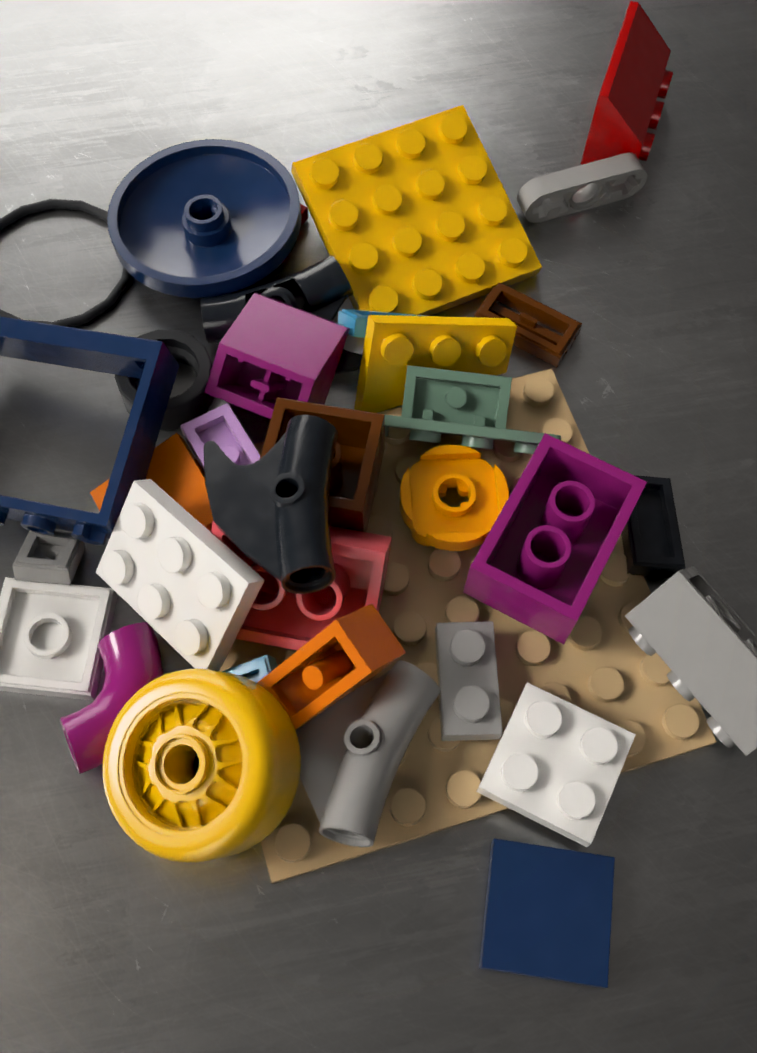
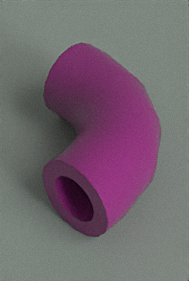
[60,622,164,774]

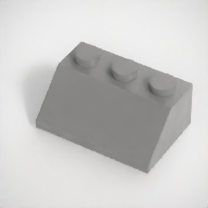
[625,566,757,756]

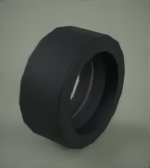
[115,330,215,430]

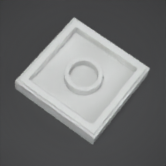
[0,577,118,701]

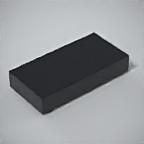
[621,475,686,577]

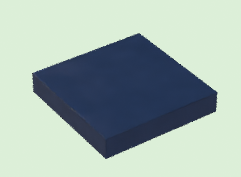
[479,838,615,989]

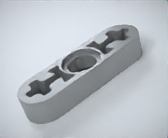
[517,153,648,223]

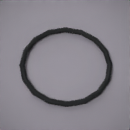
[0,199,132,327]

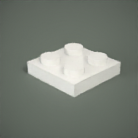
[476,682,636,847]

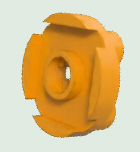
[399,445,509,551]

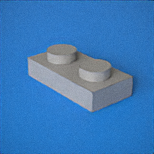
[435,621,503,741]

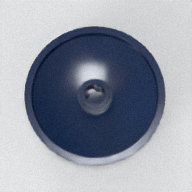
[107,139,301,298]

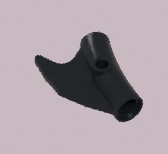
[201,255,362,375]
[203,415,338,594]

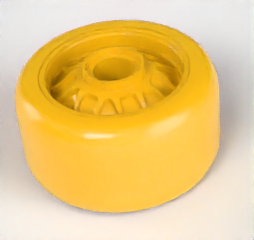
[102,669,301,863]

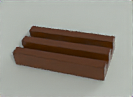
[474,283,582,367]

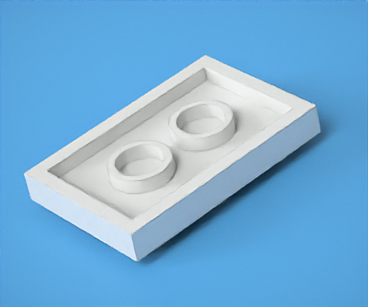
[96,479,264,671]

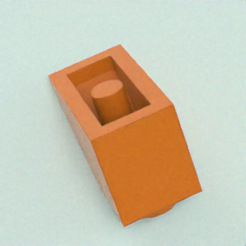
[257,604,406,730]

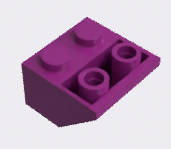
[205,293,350,419]

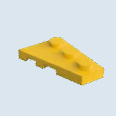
[354,315,517,413]

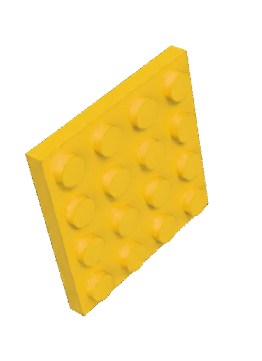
[291,105,542,316]

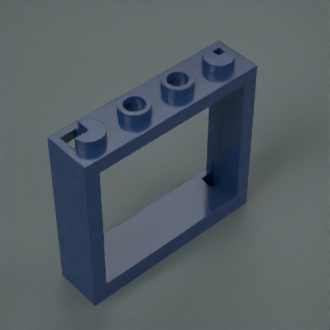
[0,316,179,545]

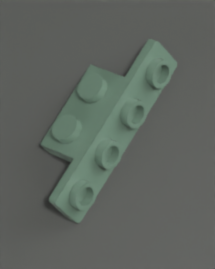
[385,365,561,454]

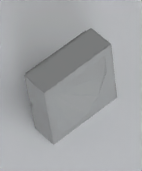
[12,531,86,585]

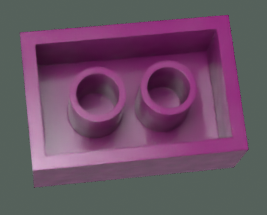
[463,433,647,644]

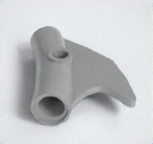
[296,660,440,847]

